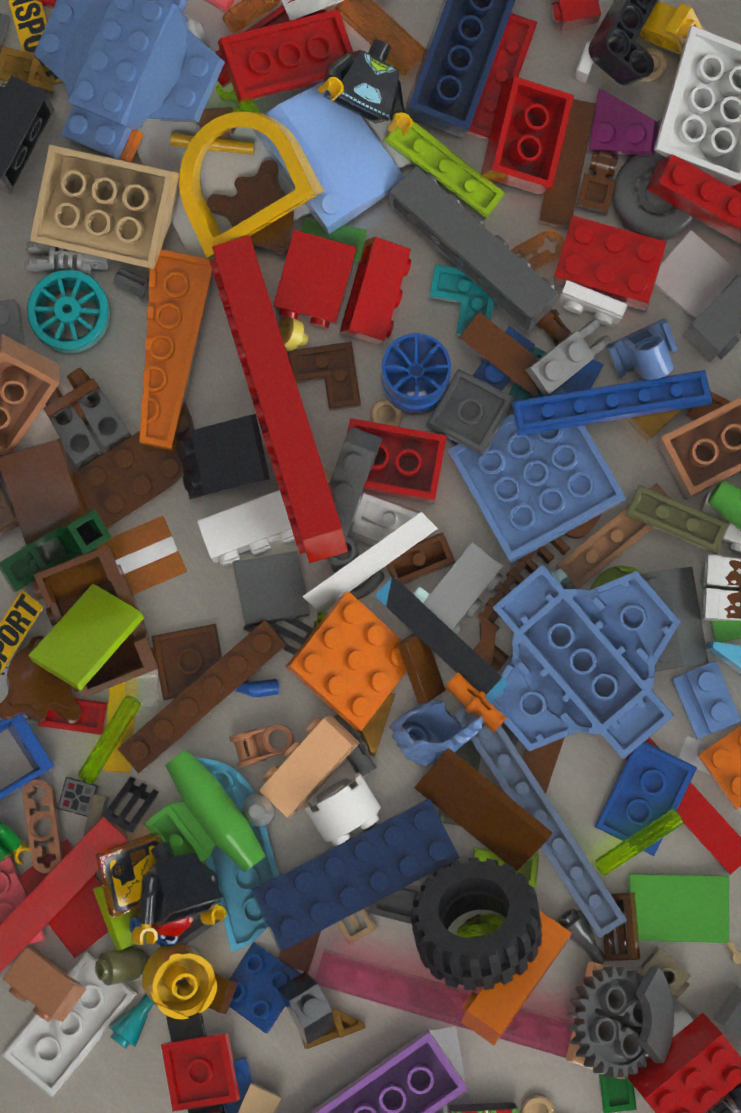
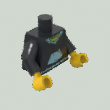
[318,39,413,136]

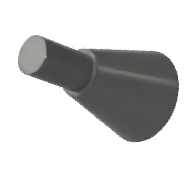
[559,909,605,965]

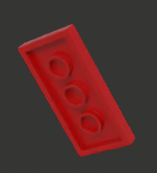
[217,9,353,103]

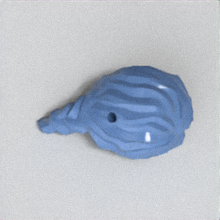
[389,700,484,766]

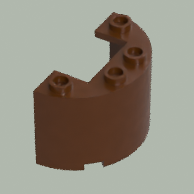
[31,545,159,698]

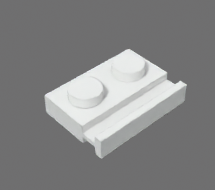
[558,280,628,326]
[348,491,426,546]

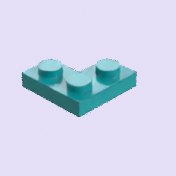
[429,264,494,336]

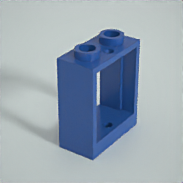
[0,714,54,801]

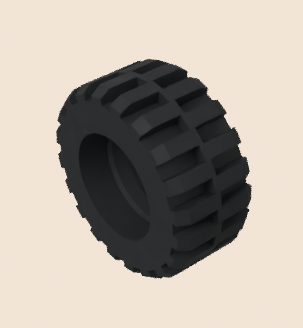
[410,858,542,991]

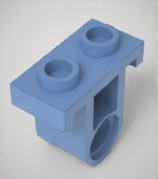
[606,318,678,380]

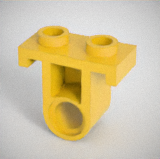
[639,1,703,55]

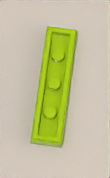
[383,120,505,220]

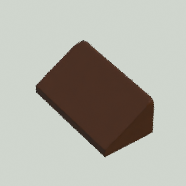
[386,532,456,585]

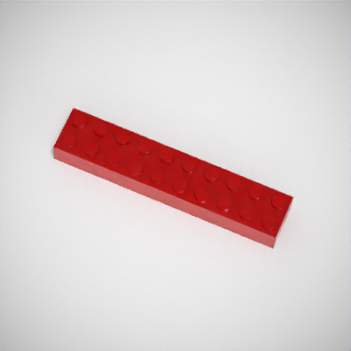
[209,235,348,564]

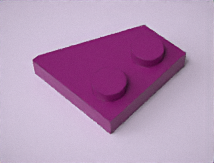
[589,89,659,156]

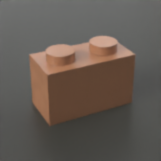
[3,946,86,1022]

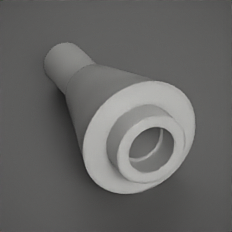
[242,793,275,827]

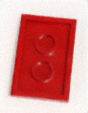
[19,839,109,958]

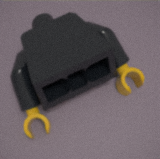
[131,842,226,946]

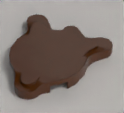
[207,160,294,255]
[0,636,82,723]

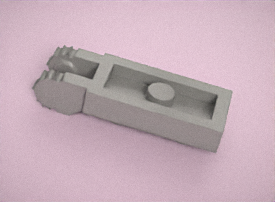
[526,318,612,396]

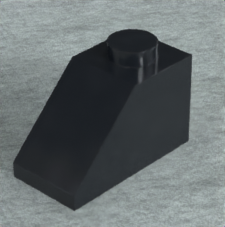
[277,972,335,1045]

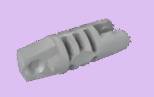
[24,242,109,274]

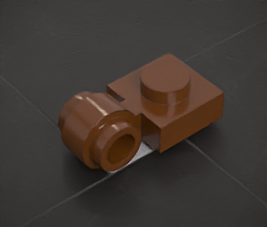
[576,150,618,214]

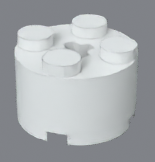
[304,773,381,847]

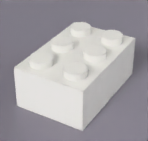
[197,490,295,566]

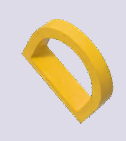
[179,111,325,258]

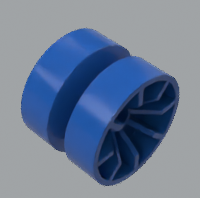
[381,333,451,415]

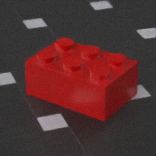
[480,76,574,195]
[554,215,667,312]
[346,418,447,504]
[627,1013,741,1113]

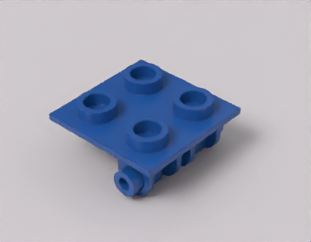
[229,942,301,1034]

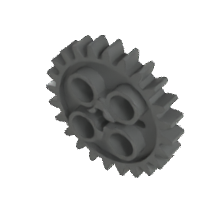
[567,967,650,1078]

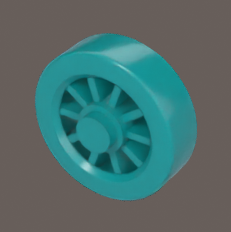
[27,270,110,353]

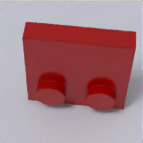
[161,1032,240,1112]

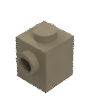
[635,946,691,999]

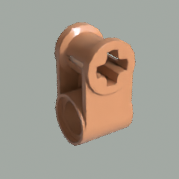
[229,724,295,769]

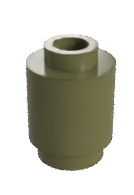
[95,947,147,986]

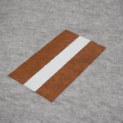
[97,516,187,595]

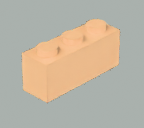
[259,716,360,818]

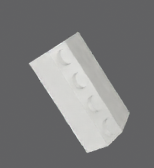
[654,26,741,187]

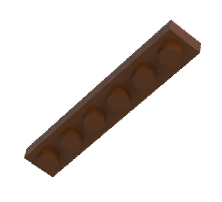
[118,620,288,774]

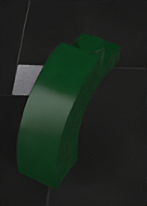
[0,509,112,592]

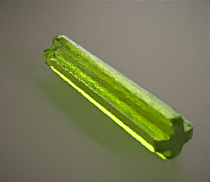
[78,695,141,784]
[595,809,683,875]

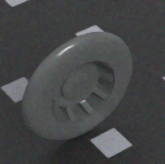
[613,151,695,238]

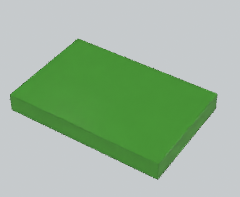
[629,874,729,943]

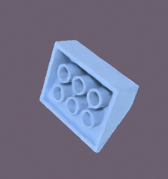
[253,82,405,236]

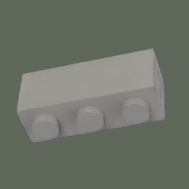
[423,542,503,634]

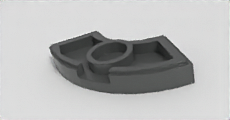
[636,967,674,1064]

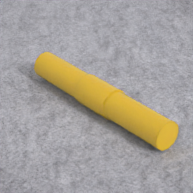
[170,133,255,155]

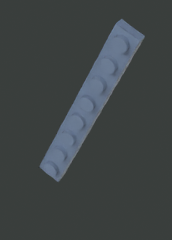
[454,707,627,938]

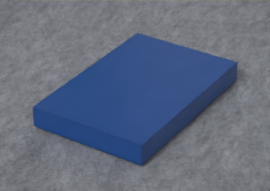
[594,741,697,856]

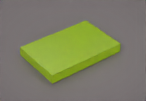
[29,584,144,691]

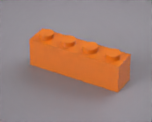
[461,910,572,1046]

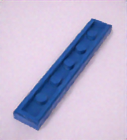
[511,370,712,436]

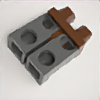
[43,367,131,469]

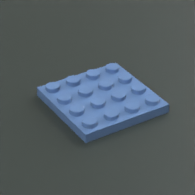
[448,387,626,563]

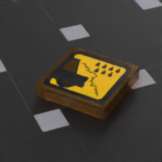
[95,832,162,918]

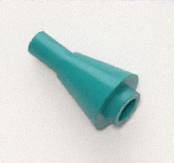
[109,994,154,1049]

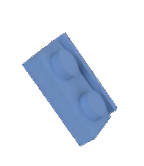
[671,661,741,739]

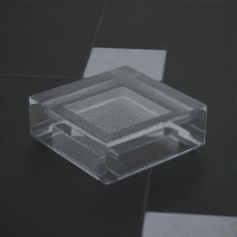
[125,675,159,708]

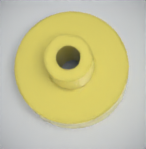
[278,317,308,351]

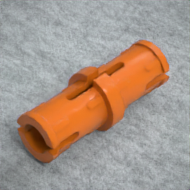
[444,672,507,733]

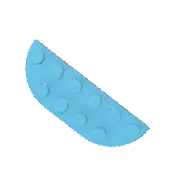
[196,758,279,952]

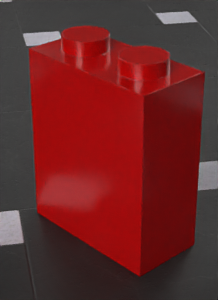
[273,230,358,328]

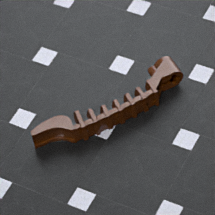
[473,513,602,672]

